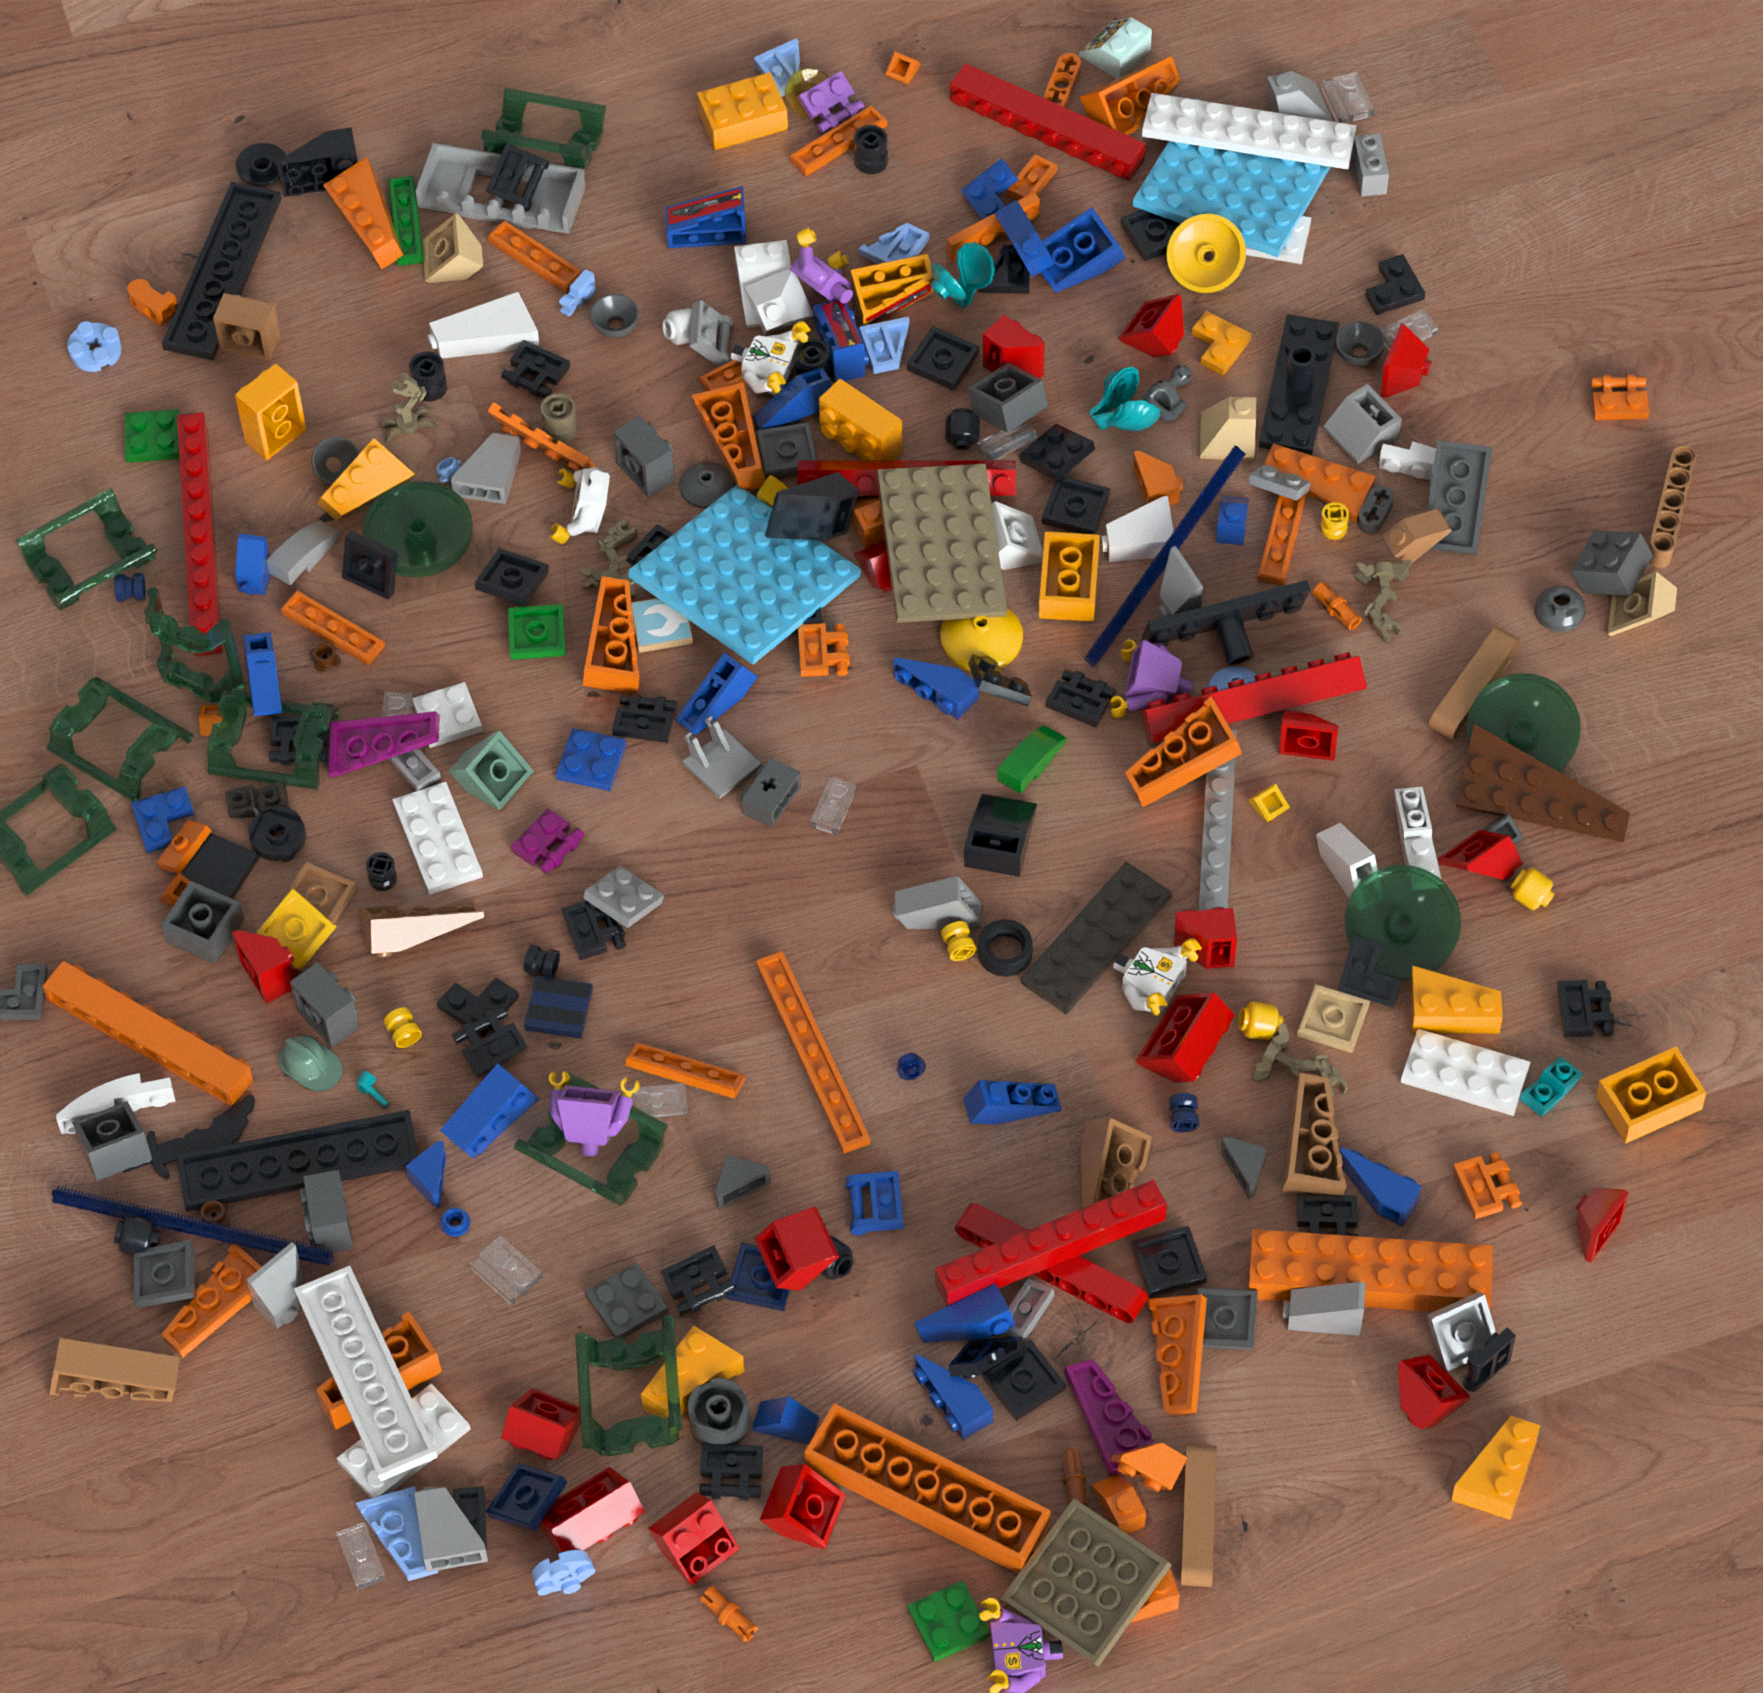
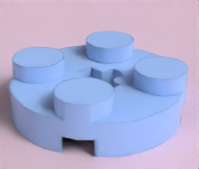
[67,321,122,372]
[531,1550,595,1595]

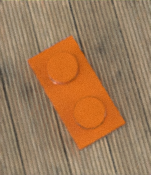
[1007,154,1057,200]

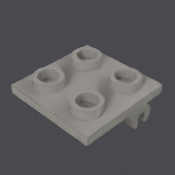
[682,716,762,799]

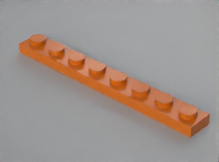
[756,951,871,1154]

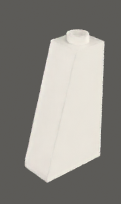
[427,292,540,358]

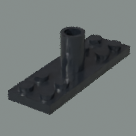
[1259,314,1339,456]
[1142,580,1310,665]

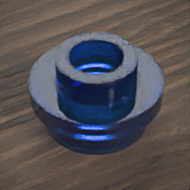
[897,1053,926,1080]

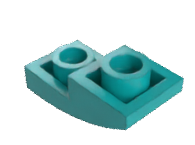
[1519,1056,1583,1118]

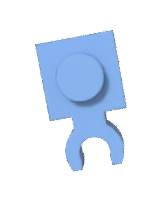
[559,269,596,317]

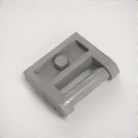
[689,300,733,367]

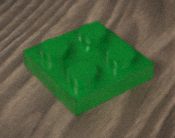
[125,409,180,463]
[508,604,566,660]
[907,1580,990,1662]

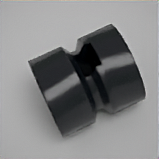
[854,125,888,174]
[795,339,830,378]
[409,351,447,402]

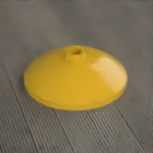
[1167,214,1246,293]
[940,608,1023,671]

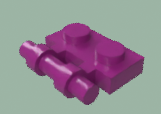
[511,808,585,874]

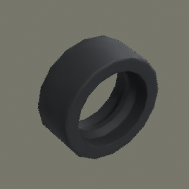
[978,919,1033,977]

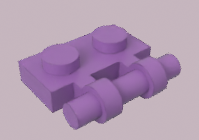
[797,71,864,133]

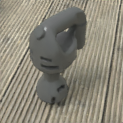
[1143,365,1192,422]

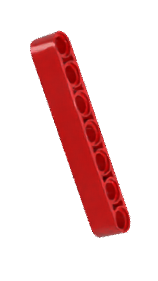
[954,1203,1149,1324]

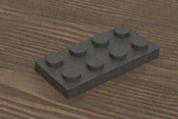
[1427,440,1492,556]

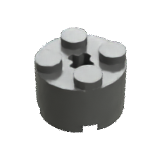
[688,1378,750,1445]

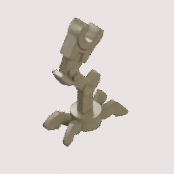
[378,372,437,443]
[581,519,637,598]
[1354,559,1411,643]
[1253,1024,1348,1098]

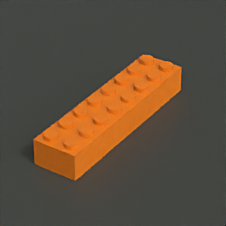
[1248,1229,1493,1312]
[804,1403,1051,1574]

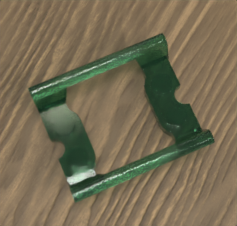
[481,88,606,169]
[15,488,157,611]
[144,587,245,703]
[47,677,193,802]
[207,689,339,790]
[0,763,117,896]
[514,1072,668,1206]
[575,1316,682,1456]

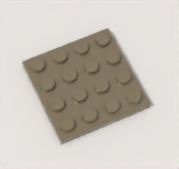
[1001,1498,1172,1667]

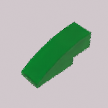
[997,725,1067,794]

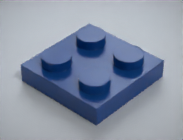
[556,728,626,791]

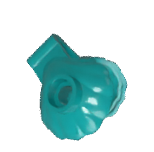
[930,242,995,309]
[1090,366,1161,431]

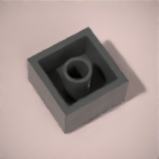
[967,362,1048,433]
[613,415,675,498]
[1571,530,1653,596]
[161,881,244,964]
[290,962,359,1048]
[72,1101,152,1180]
[300,1170,354,1255]

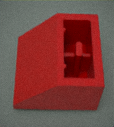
[983,315,1045,378]
[1173,907,1237,969]
[754,1207,839,1291]
[648,1492,740,1585]

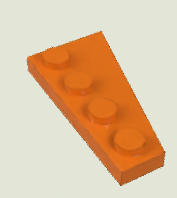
[488,402,596,472]
[1264,444,1376,523]
[161,1242,262,1358]
[1148,1294,1207,1415]

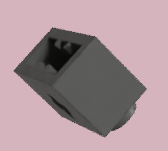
[740,758,801,828]

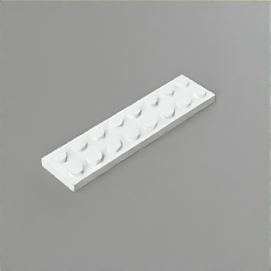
[1142,93,1357,169]
[294,1266,438,1482]

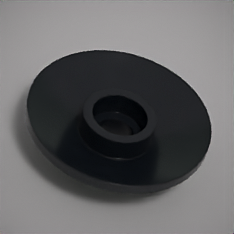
[236,143,286,186]

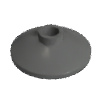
[680,462,734,508]

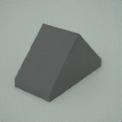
[1220,1137,1267,1199]
[715,1156,771,1210]

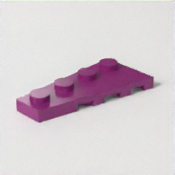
[328,711,440,778]
[1064,1359,1155,1476]

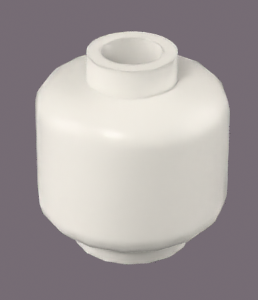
[662,308,692,345]

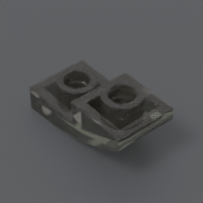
[226,781,289,818]

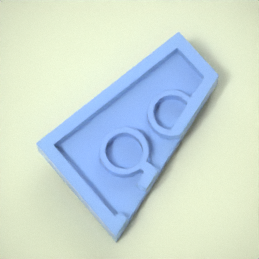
[355,1486,438,1581]

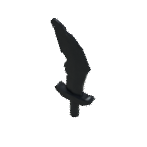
[123,1094,255,1179]

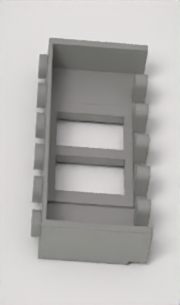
[416,143,586,234]

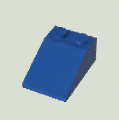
[1041,207,1126,293]

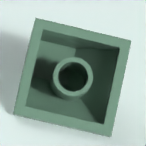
[448,730,534,810]

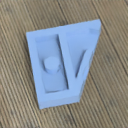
[754,38,801,97]
[859,223,929,264]
[859,317,910,374]

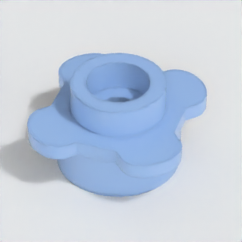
[436,457,462,483]

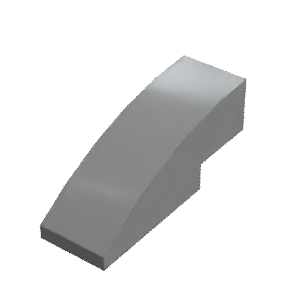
[266,520,341,585]

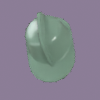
[278,1035,343,1091]

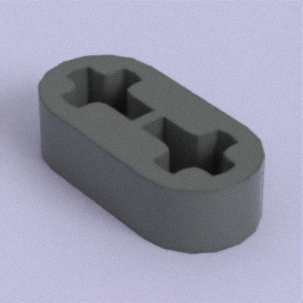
[1358,486,1394,534]

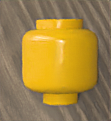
[1510,868,1555,910]
[1238,1001,1283,1041]

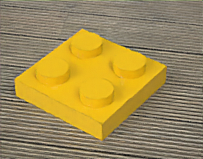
[256,889,337,970]

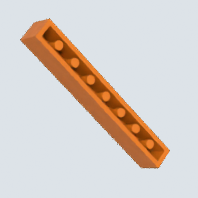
[42,961,253,1107]

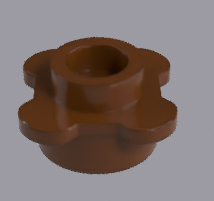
[309,643,341,672]
[198,1200,230,1231]

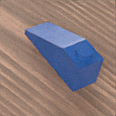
[994,200,1054,277]
[675,652,758,735]
[914,1283,1016,1343]

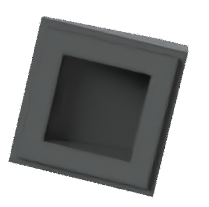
[1481,814,1524,845]

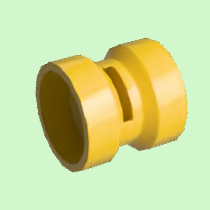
[1320,502,1349,540]
[941,921,977,961]
[384,1007,422,1048]

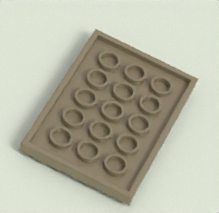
[876,464,1007,623]

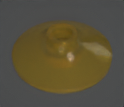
[785,68,832,119]

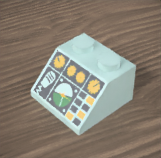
[1079,17,1152,79]

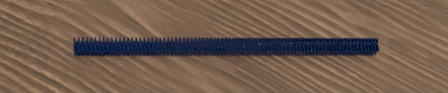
[1084,445,1246,667]
[51,1186,334,1266]

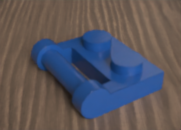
[845,1171,904,1235]

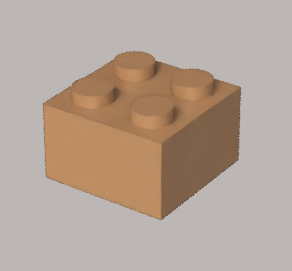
[213,293,281,361]

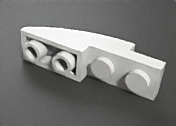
[1379,441,1436,489]
[1394,787,1442,890]
[56,1073,176,1134]

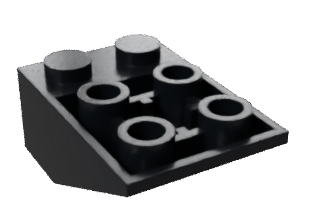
[278,127,358,197]
[765,472,859,541]
[964,794,1037,877]

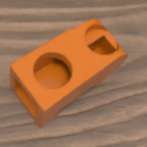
[127,279,178,327]

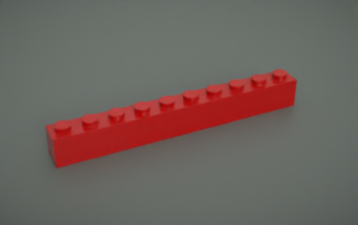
[177,412,223,656]

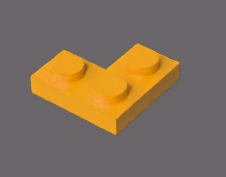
[1192,311,1252,376]

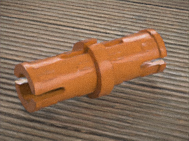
[1312,582,1362,631]
[700,1586,758,1642]

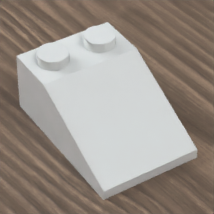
[734,240,791,329]

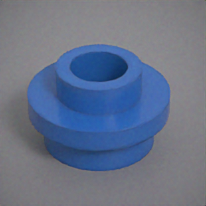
[440,1208,470,1237]

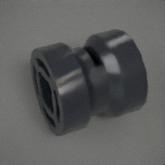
[366,852,397,891]
[524,944,560,978]

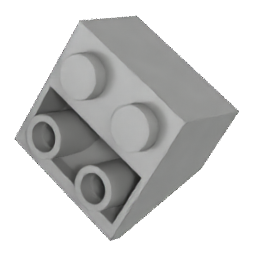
[1323,384,1402,464]

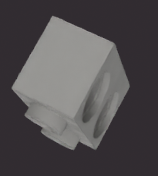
[1352,133,1389,196]

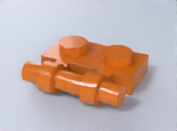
[1591,374,1650,420]
[798,623,850,677]
[1453,1152,1522,1219]

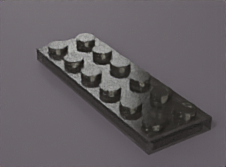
[1021,862,1172,1015]

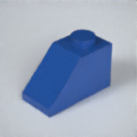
[1216,495,1249,545]
[235,533,271,595]

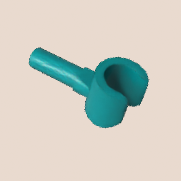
[357,1071,389,1108]

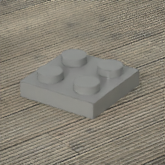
[583,865,664,928]
[1427,1291,1496,1372]

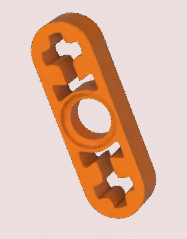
[1043,53,1081,108]

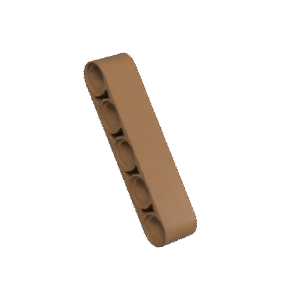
[1649,446,1696,568]
[1428,627,1521,740]
[1181,1444,1217,1587]

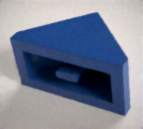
[405,1141,446,1207]
[752,1396,819,1445]

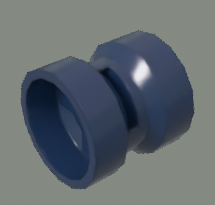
[114,573,146,602]
[1168,1093,1199,1133]

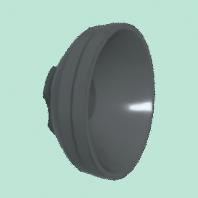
[590,294,639,337]
[1336,321,1385,365]
[311,437,359,486]
[1534,586,1585,632]

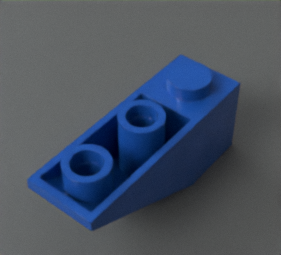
[752,367,831,430]
[243,632,282,716]
[893,657,979,720]
[963,1080,1062,1125]
[1340,1147,1422,1227]
[912,1354,993,1440]

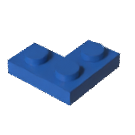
[961,158,1019,220]
[131,786,194,853]

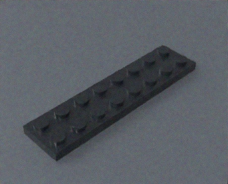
[162,182,282,360]
[177,1110,418,1211]

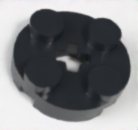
[248,807,306,862]

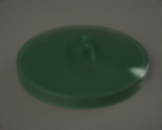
[363,481,473,577]
[1467,673,1581,772]
[1345,865,1461,980]

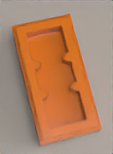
[156,820,211,874]

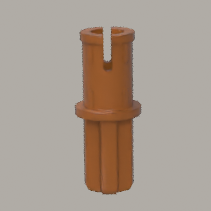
[1062,1448,1088,1507]

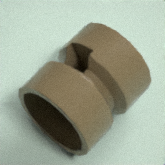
[540,393,578,443]

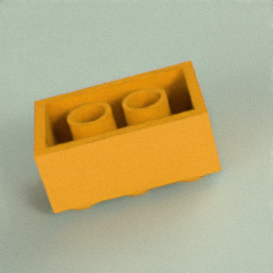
[697,72,788,150]
[235,363,307,461]
[819,379,903,460]
[1039,532,1100,622]
[1596,1046,1706,1144]

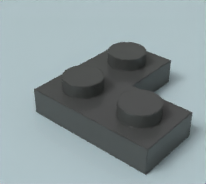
[0,964,48,1020]

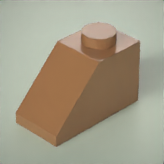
[1382,509,1452,564]

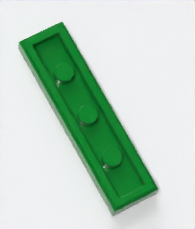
[388,175,424,266]

